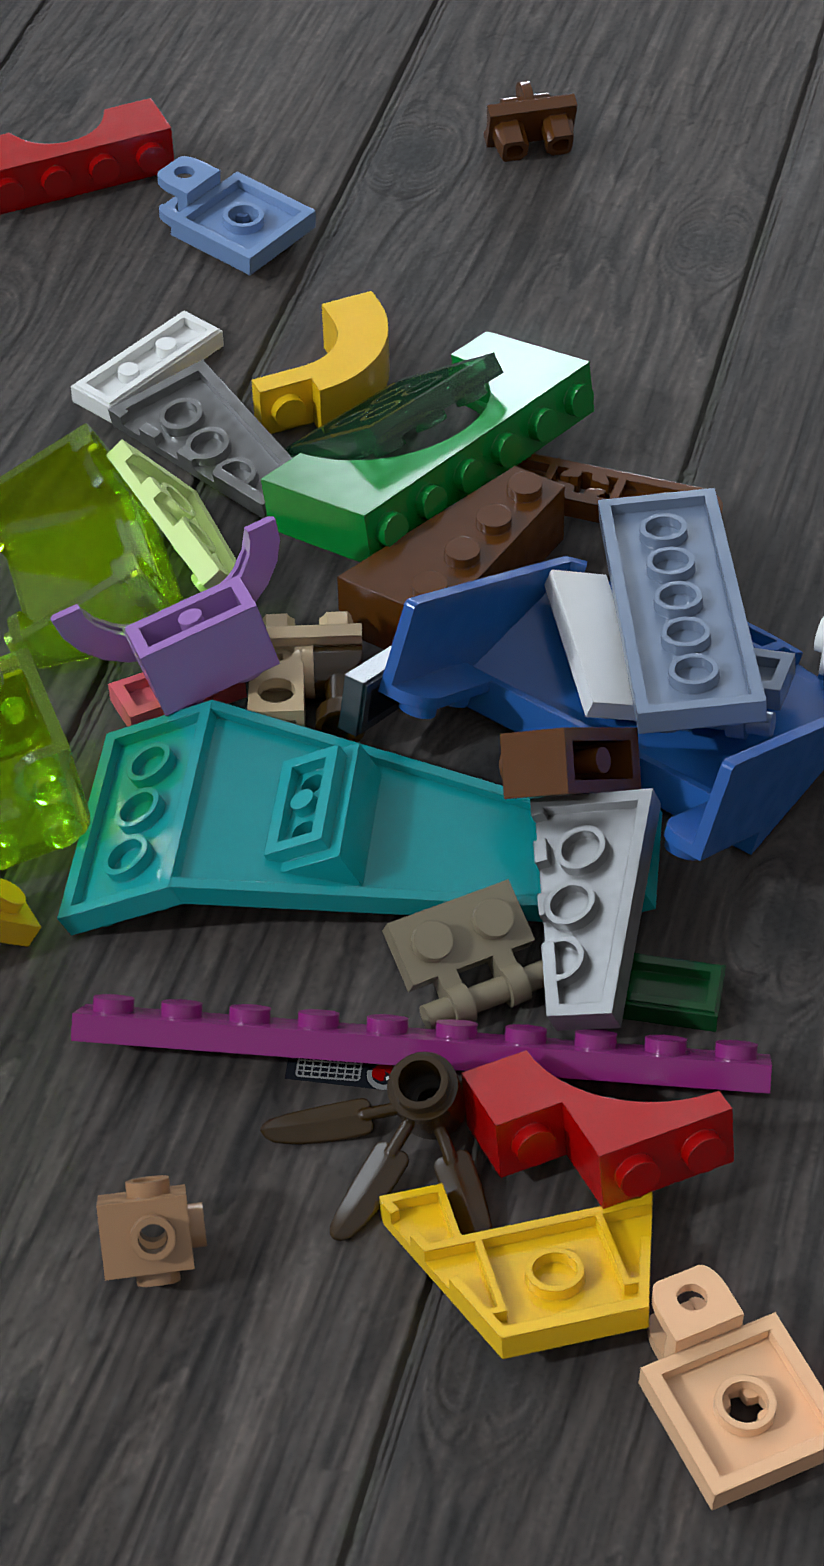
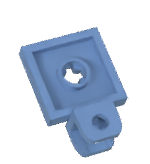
[157,156,316,275]

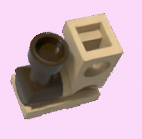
[247,611,365,742]

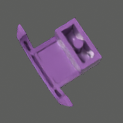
[50,516,280,716]

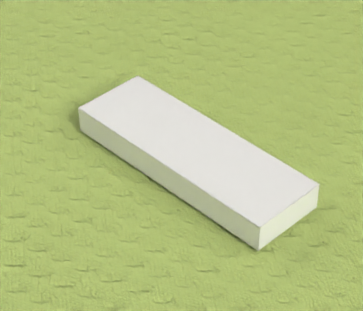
[71,311,224,423]
[544,570,636,721]

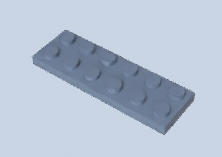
[598,488,767,734]

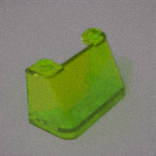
[0,423,184,669]

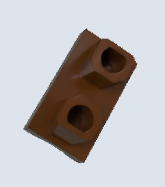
[484,81,578,162]

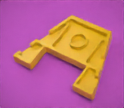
[379,1183,653,1359]

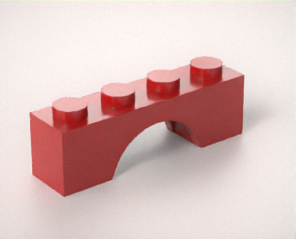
[0,98,174,215]

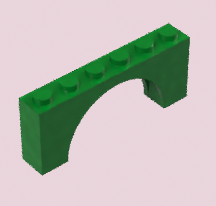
[261,331,594,562]

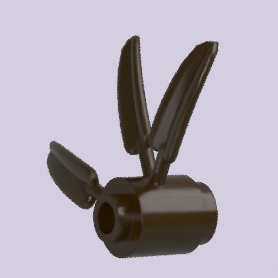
[260,1052,492,1241]

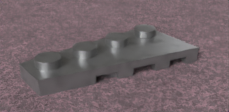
[108,359,292,518]
[530,788,661,1031]

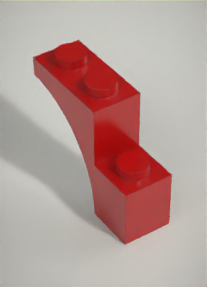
[461,1050,734,1209]

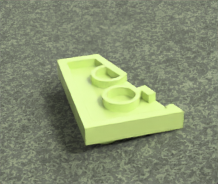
[106,439,236,592]

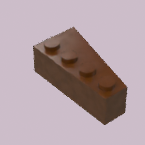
[337,466,565,650]

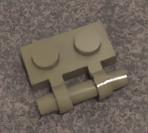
[382,879,544,1029]

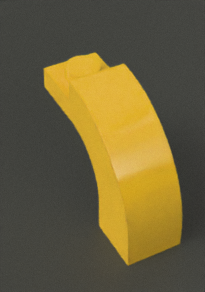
[252,291,390,435]

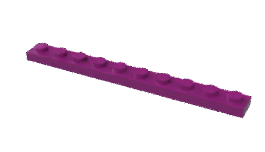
[71,994,772,1094]

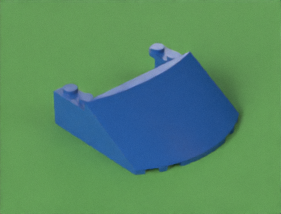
[378,556,824,861]

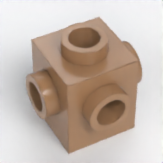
[96,1175,207,1287]

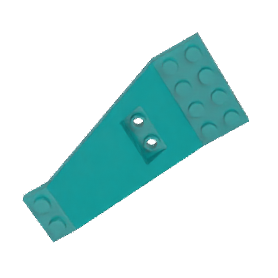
[57,700,663,936]

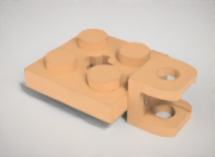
[639,1265,824,1511]

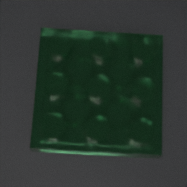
[284,352,504,460]

